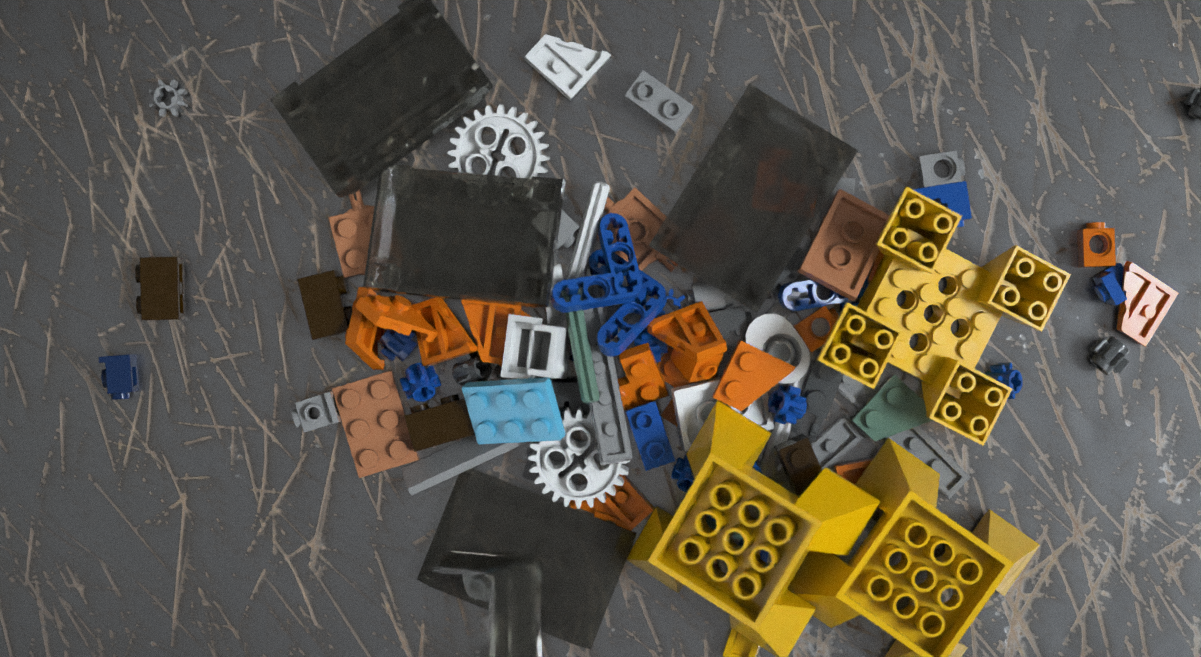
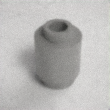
[686,279,733,312]

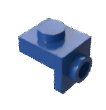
[1092,263,1127,306]

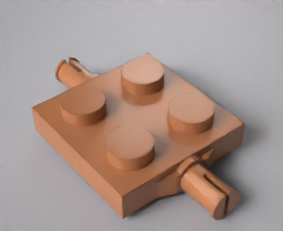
[596,187,681,272]
[328,188,405,293]

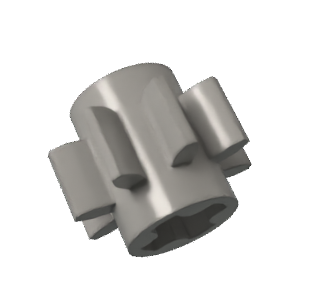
[149,79,188,117]

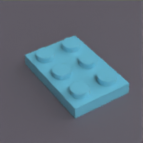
[462,377,566,445]

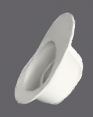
[745,313,810,384]

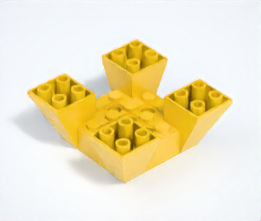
[817,186,1071,446]
[626,400,881,657]
[787,438,1040,657]

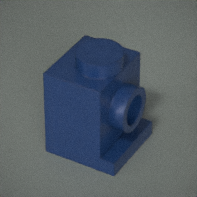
[98,354,139,400]

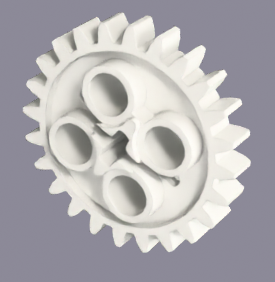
[448,105,550,207]
[528,406,630,509]

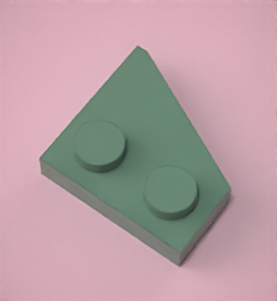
[851,374,932,442]

